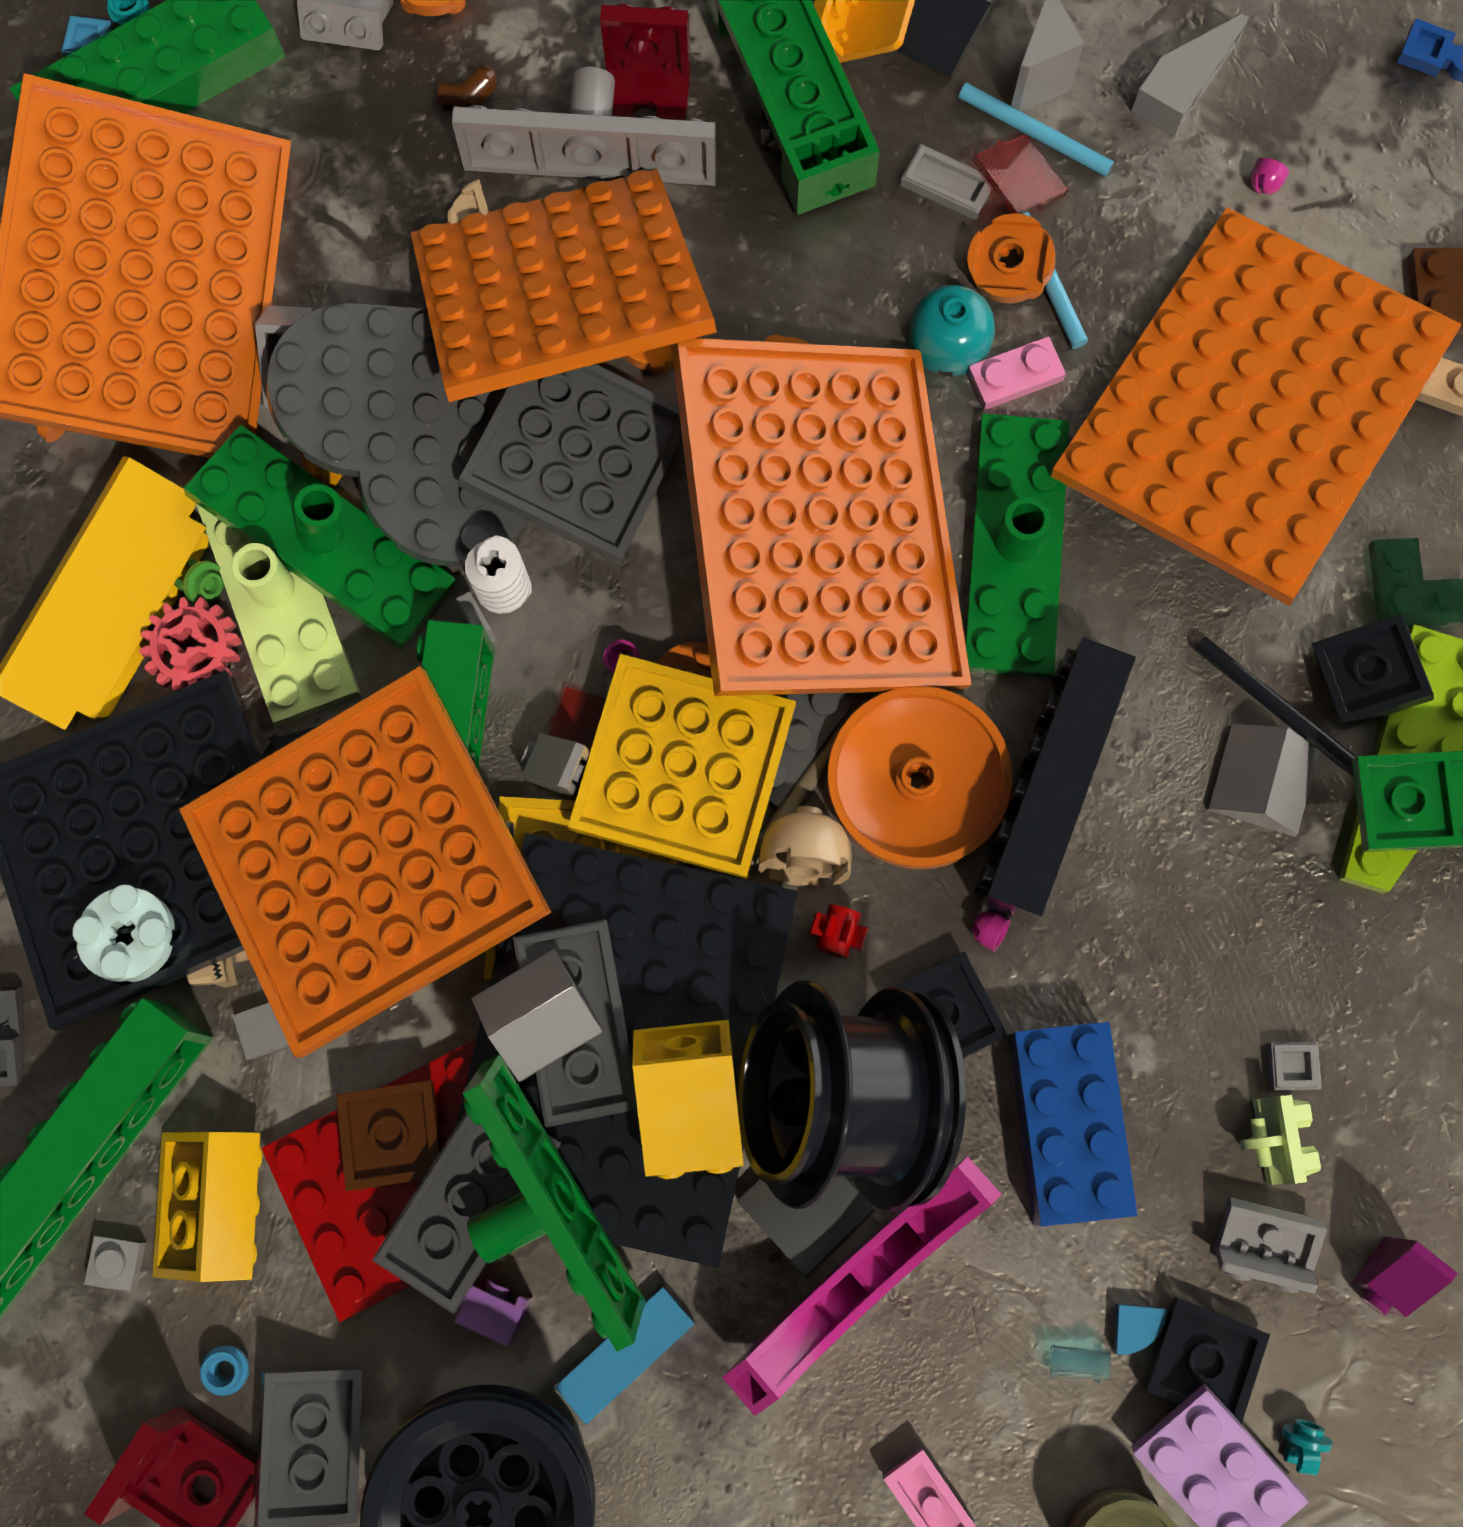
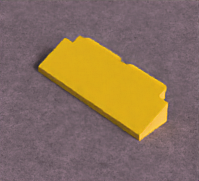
[0,456,209,730]

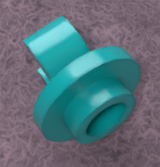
[1281,1419,1333,1476]

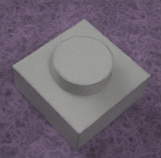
[84,1235,146,1292]

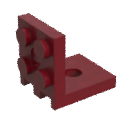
[600,3,692,120]
[84,1407,257,1527]

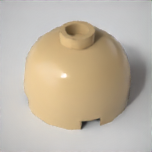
[758,806,852,887]

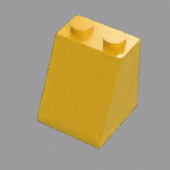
[632,1020,744,1179]

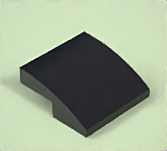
[893,0,993,80]

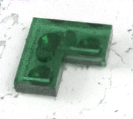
[1368,538,1463,629]

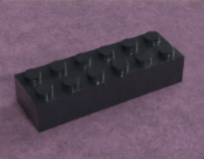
[974,637,1136,928]

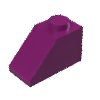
[1352,1237,1458,1317]

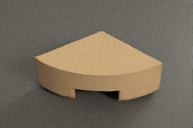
[448,179,489,224]

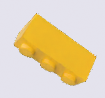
[152,1132,262,1282]

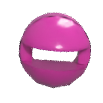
[1250,157,1289,195]
[603,640,641,675]
[972,910,1011,952]

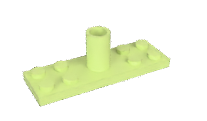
[197,504,361,727]

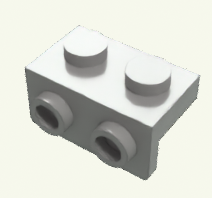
[297,0,393,50]
[1214,1197,1328,1294]

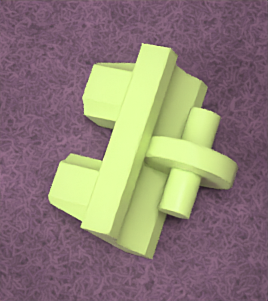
[1240,1095,1321,1185]

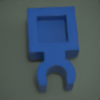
[1396,18,1463,82]

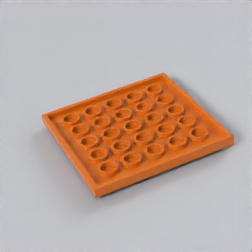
[411,169,717,402]
[179,666,552,1058]

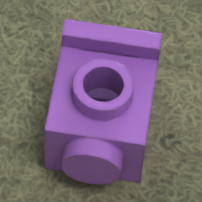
[454,1278,533,1346]

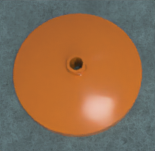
[827,686,1013,870]

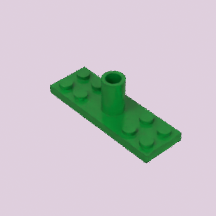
[965,413,1070,679]
[183,425,456,650]
[1352,751,1463,853]
[462,1054,646,1352]

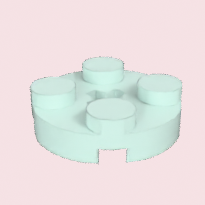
[73,885,175,982]

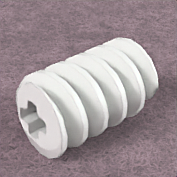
[465,535,532,614]

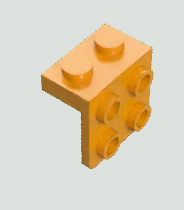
[814,0,915,63]

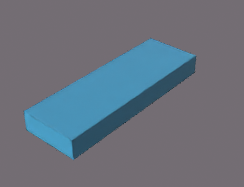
[554,1286,695,1425]

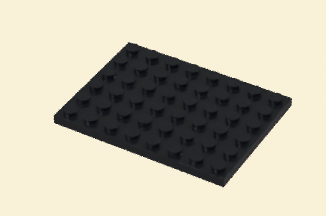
[455,833,798,1268]

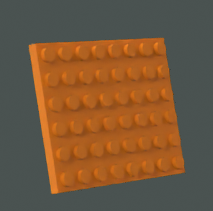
[0,73,291,458]
[1051,207,1462,606]
[671,338,972,696]

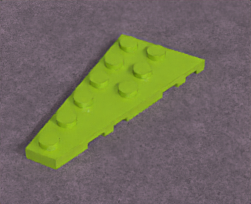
[1339,624,1463,894]

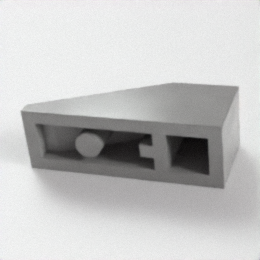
[1131,13,1249,137]

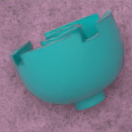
[908,285,995,375]

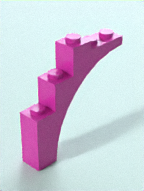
[722,1156,1002,1416]

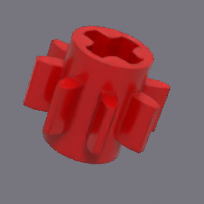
[809,904,868,959]

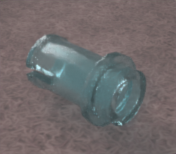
[1050,1344,1111,1385]

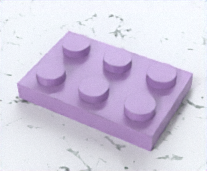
[1131,1384,1309,1527]

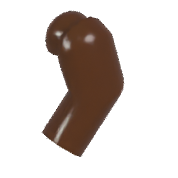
[438,66,497,108]

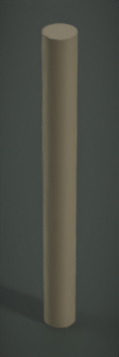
[735,727,841,880]

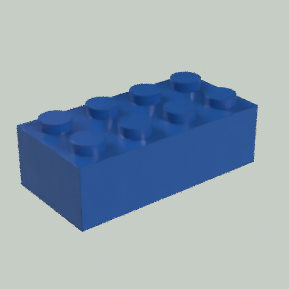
[1008,1022,1138,1227]

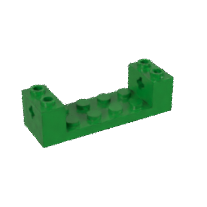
[703,0,880,215]

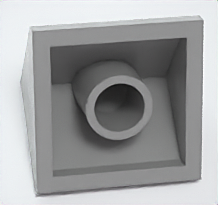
[1011,0,1085,112]
[1207,724,1319,837]
[471,949,603,1082]

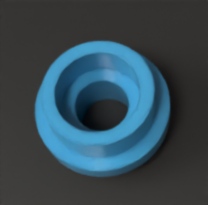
[200,1345,250,1396]

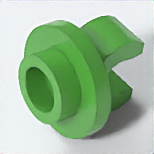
[174,559,224,604]

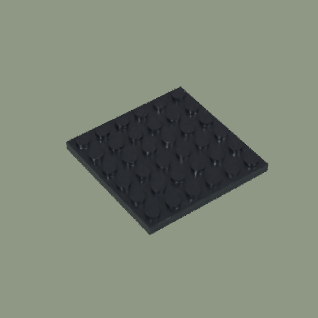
[0,670,262,1031]

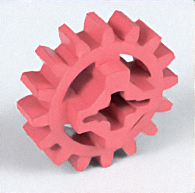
[139,597,242,691]

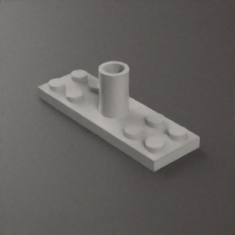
[452,67,717,186]

